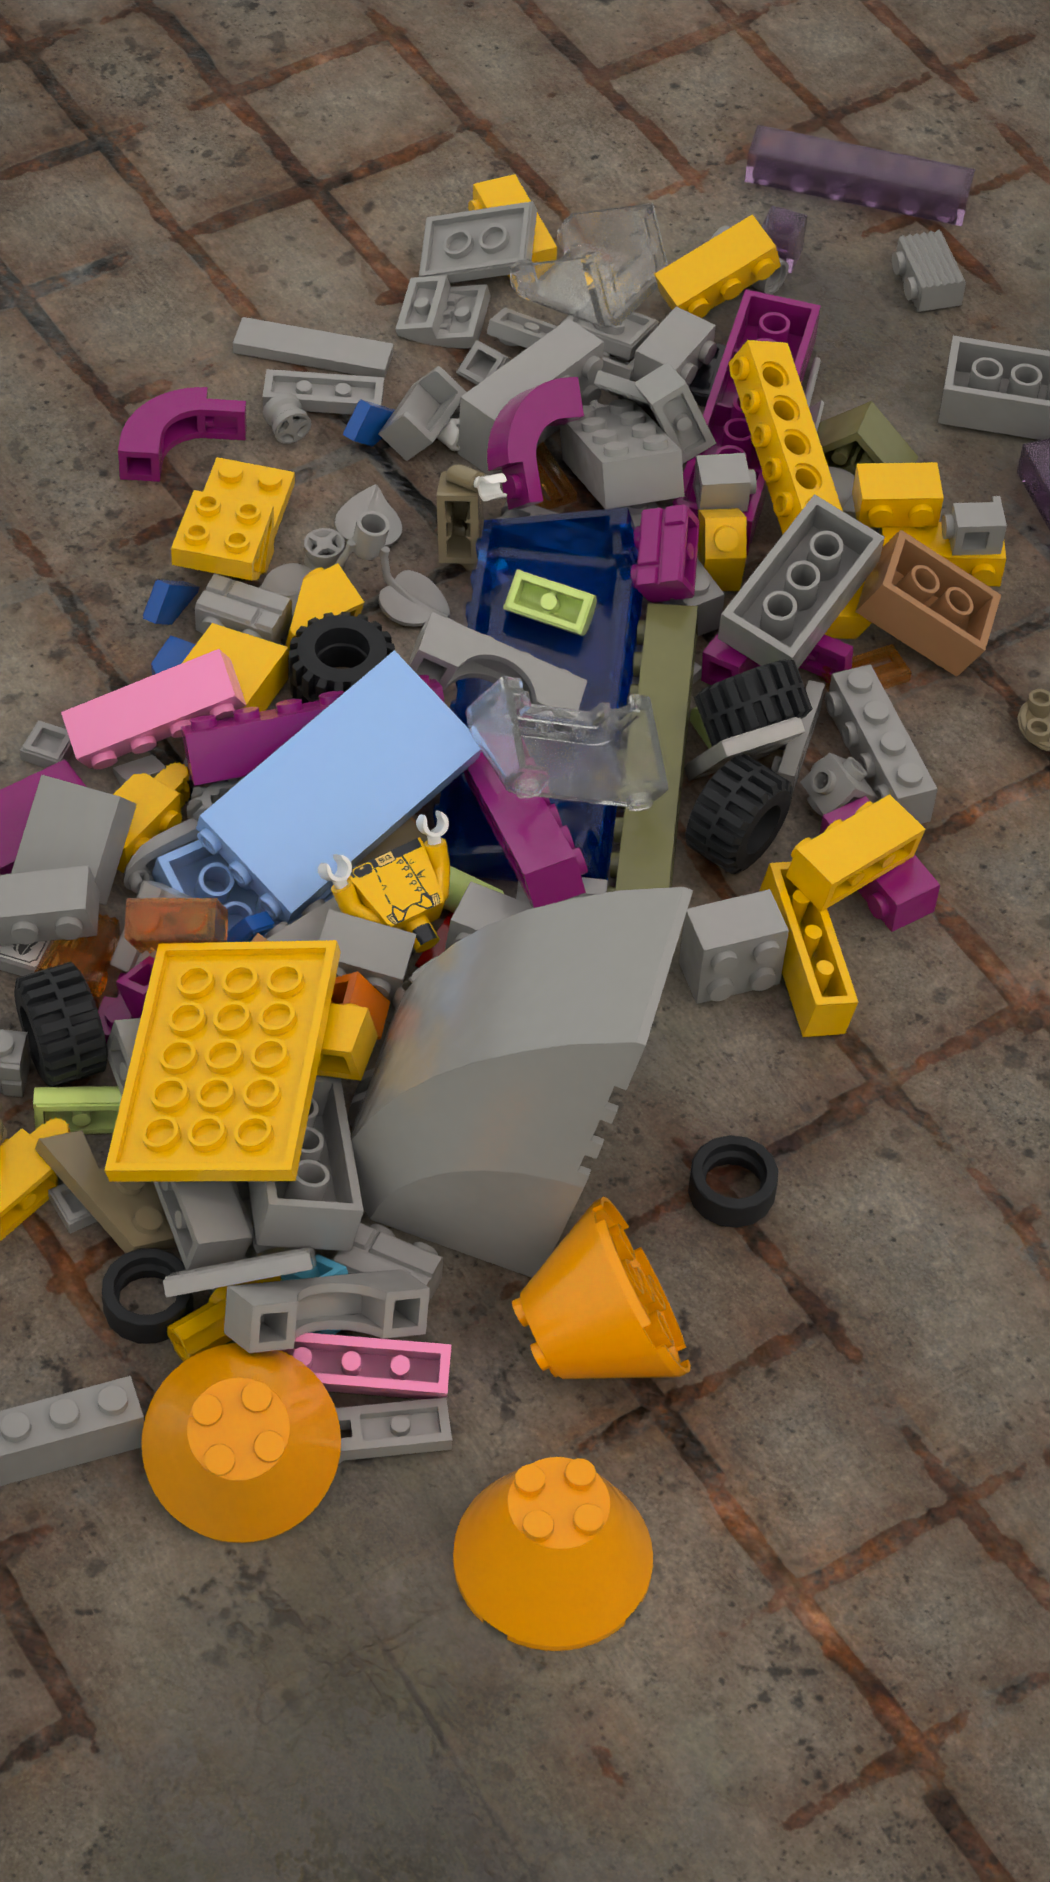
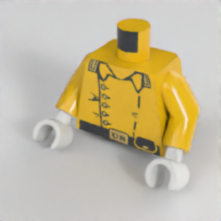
[318,810,450,953]

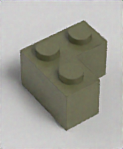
[817,401,918,475]

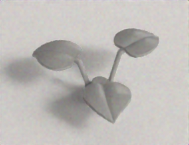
[259,484,450,627]

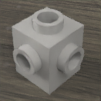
[800,752,878,816]

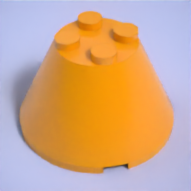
[512,1197,691,1379]
[141,1343,341,1543]
[453,1457,653,1651]

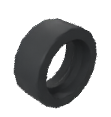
[688,1135,779,1228]
[102,1248,194,1344]

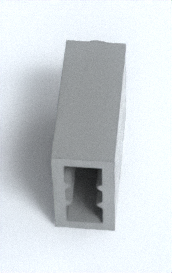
[11,775,137,905]

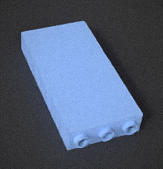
[196,650,485,924]

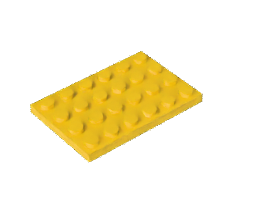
[104,940,341,1182]

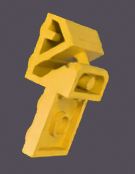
[171,457,295,581]

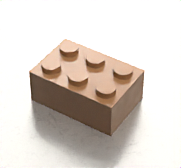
[855,529,1001,677]

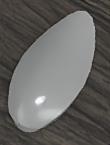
[124,818,199,894]

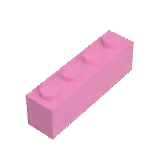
[61,649,247,769]
[281,1333,451,1399]

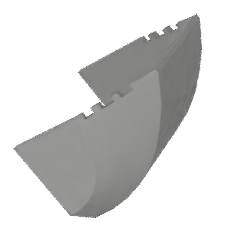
[347,887,693,1278]

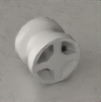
[263,393,311,444]
[304,528,345,571]

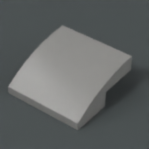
[395,275,491,348]

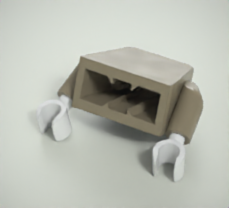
[437,464,509,590]

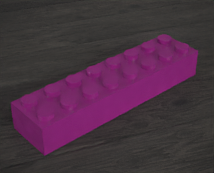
[673,289,821,555]

